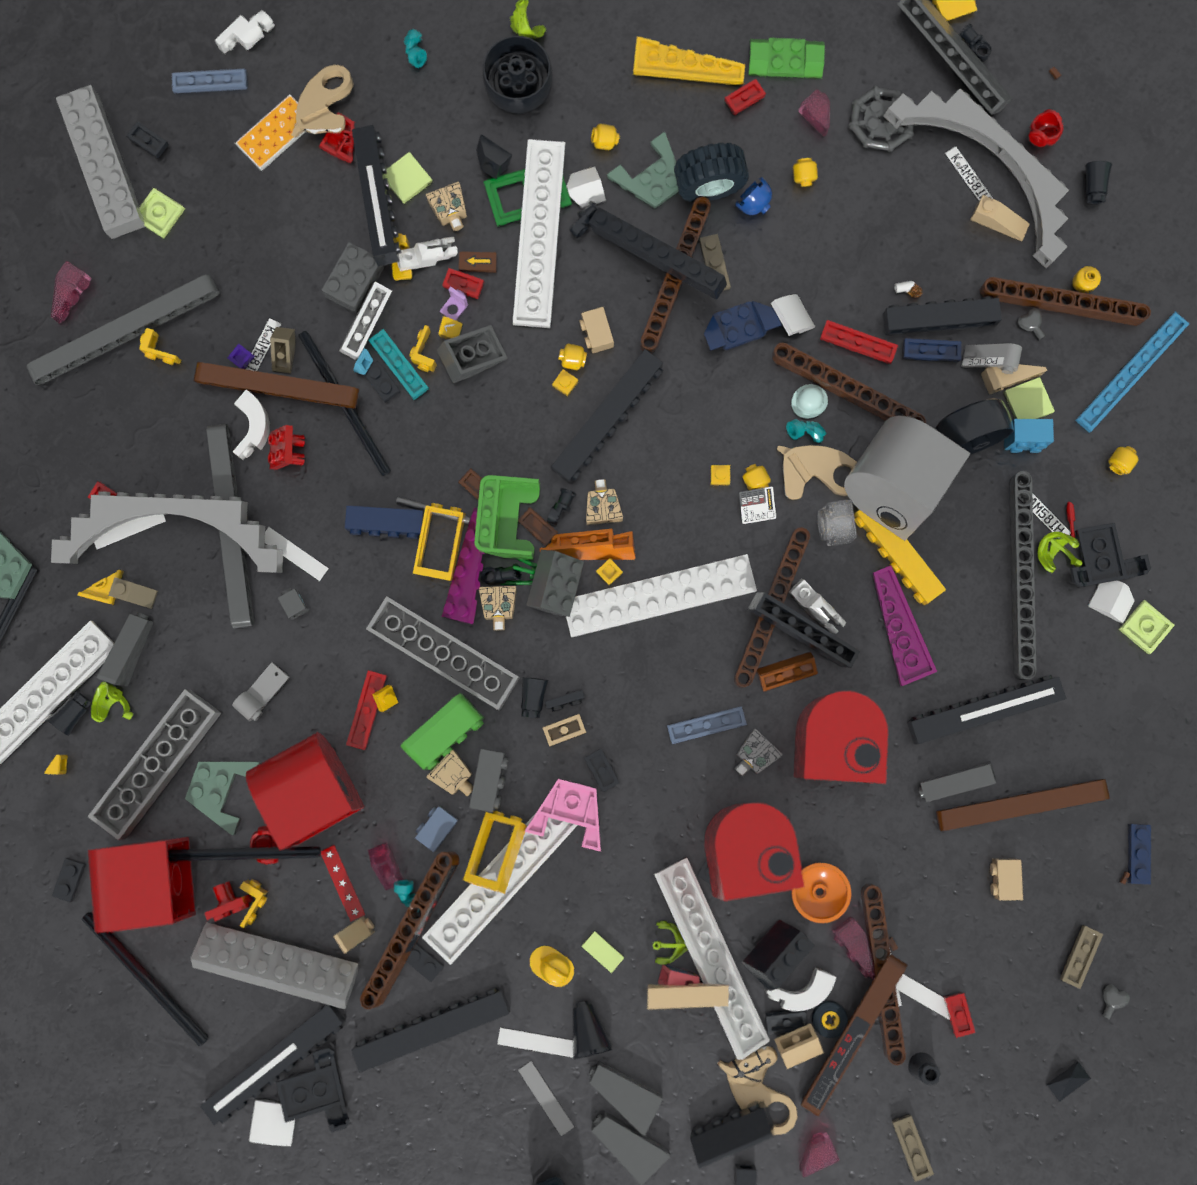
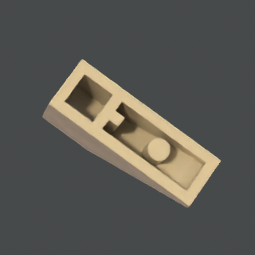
[970,195,1029,241]
[981,364,1047,395]
[334,916,374,953]

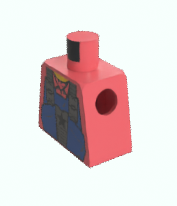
[658,964,703,986]

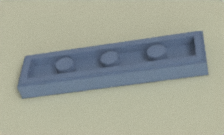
[172,69,247,93]
[667,706,747,744]

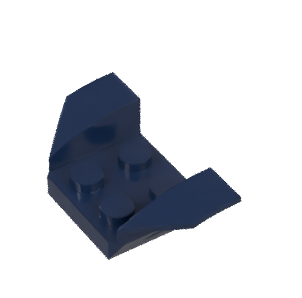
[704,301,781,351]

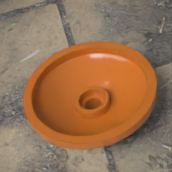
[791,863,851,923]

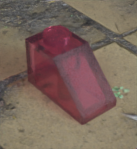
[799,89,830,137]
[368,843,403,890]
[799,1133,840,1178]

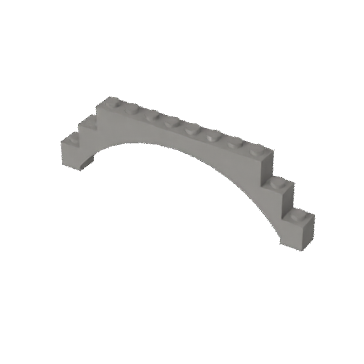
[884,89,1069,268]
[51,492,283,573]

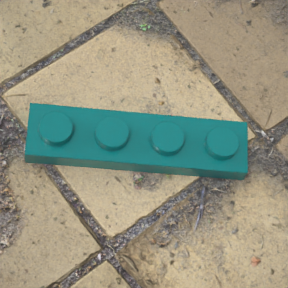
[369,329,429,400]

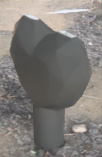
[1018,308,1046,340]
[1102,985,1130,1019]

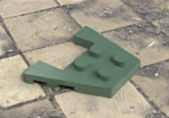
[607,132,678,209]
[0,532,32,599]
[185,762,260,835]

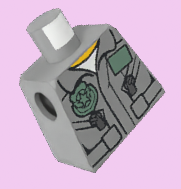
[735,729,783,776]

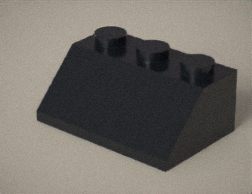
[742,920,815,991]

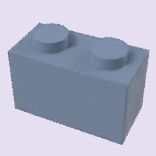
[415,806,459,852]

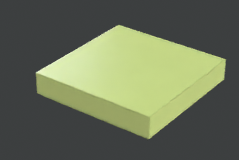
[385,152,433,204]
[139,188,185,238]
[1004,377,1055,419]
[1119,600,1175,654]

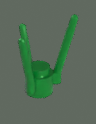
[501,559,537,585]

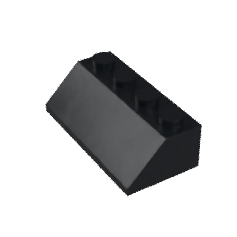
[690,1101,774,1169]

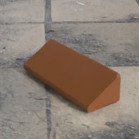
[757,652,818,692]

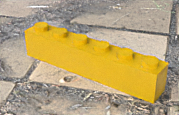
[854,510,946,605]

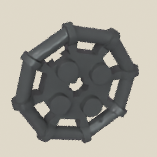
[849,86,914,152]

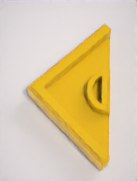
[78,570,124,605]

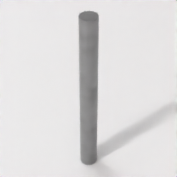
[396,497,471,524]

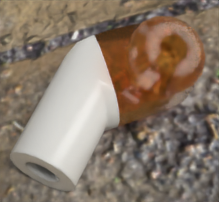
[895,281,923,298]

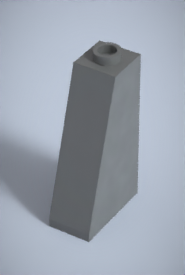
[97,613,154,687]
[918,761,996,802]
[588,1061,663,1136]
[591,1112,671,1185]

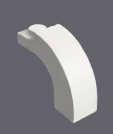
[233,390,270,460]
[765,967,836,1011]

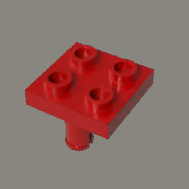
[268,425,305,470]
[204,881,254,921]

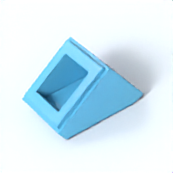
[353,348,373,375]

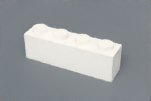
[339,282,392,360]

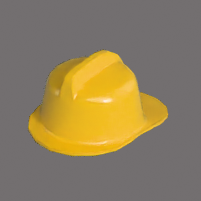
[530,946,574,987]

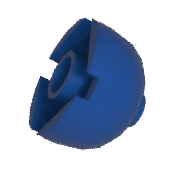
[735,177,772,215]

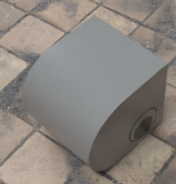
[844,416,971,541]

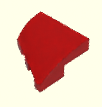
[319,112,355,163]

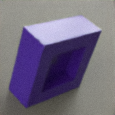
[228,344,255,369]

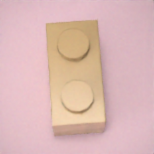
[579,307,614,353]
[543,714,586,746]
[990,858,1023,900]
[774,1023,823,1069]

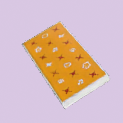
[236,95,306,171]

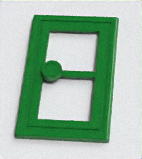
[484,169,572,226]

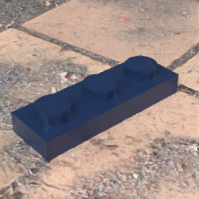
[903,338,962,362]
[1128,824,1151,885]

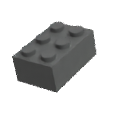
[321,242,385,314]
[527,550,584,617]
[469,749,509,812]

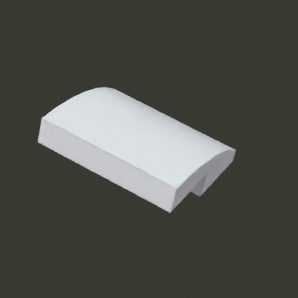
[771,294,815,336]
[249,1099,295,1146]

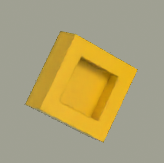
[552,369,578,396]
[711,465,730,485]
[596,559,623,585]
[372,685,398,712]

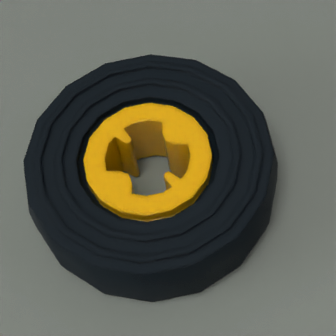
[812,1001,848,1038]

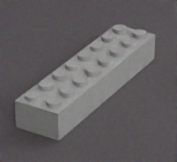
[56,85,145,239]
[366,596,520,711]
[88,689,221,840]
[190,922,358,1009]

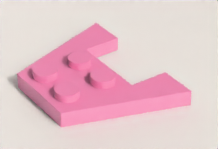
[524,779,601,852]

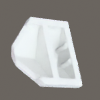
[567,167,606,209]
[1088,581,1134,624]

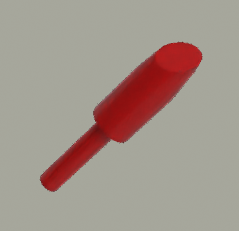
[1067,502,1075,538]

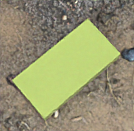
[582,931,624,973]

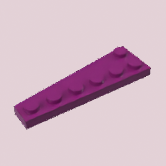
[441,508,484,624]
[872,566,937,686]

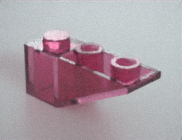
[51,261,92,324]
[833,916,875,980]

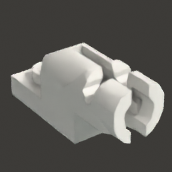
[215,10,275,54]
[397,237,457,271]
[788,579,846,635]

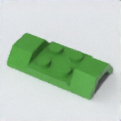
[749,38,825,78]

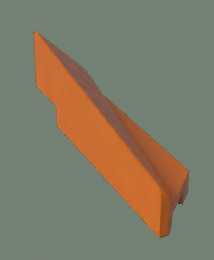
[540,529,635,560]

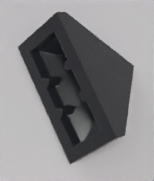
[1046,1061,1091,1102]

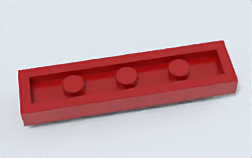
[820,320,898,364]
[346,670,387,750]

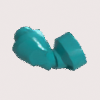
[404,29,427,68]
[786,419,826,443]
[394,880,421,912]

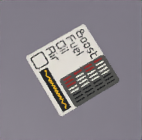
[739,487,776,524]

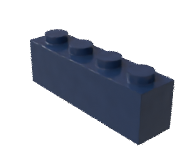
[345,506,424,539]

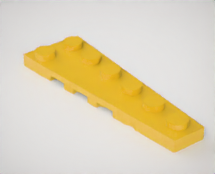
[633,37,745,85]

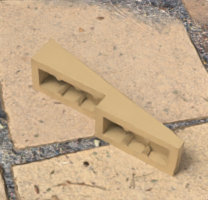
[648,984,729,1009]

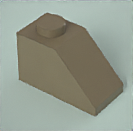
[270,327,296,373]
[108,577,158,609]

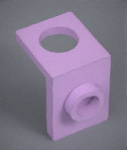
[440,287,468,321]

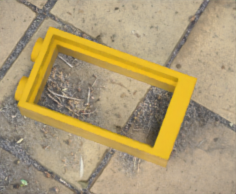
[413,503,466,581]
[463,811,527,894]

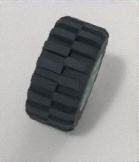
[674,142,749,202]

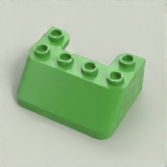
[474,475,540,560]
[400,693,485,770]

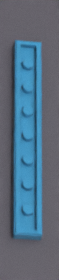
[1075,311,1189,433]

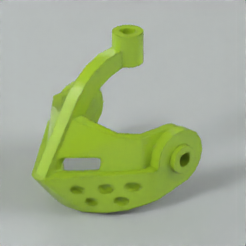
[510,0,546,38]
[1038,532,1082,573]
[91,681,133,722]
[653,921,688,965]

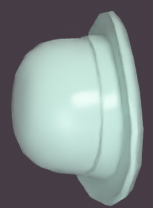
[791,384,828,419]

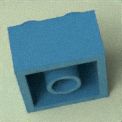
[1004,419,1054,453]

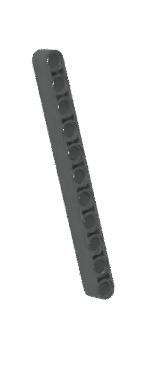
[26,275,219,385]
[207,423,254,629]
[1010,471,1036,680]

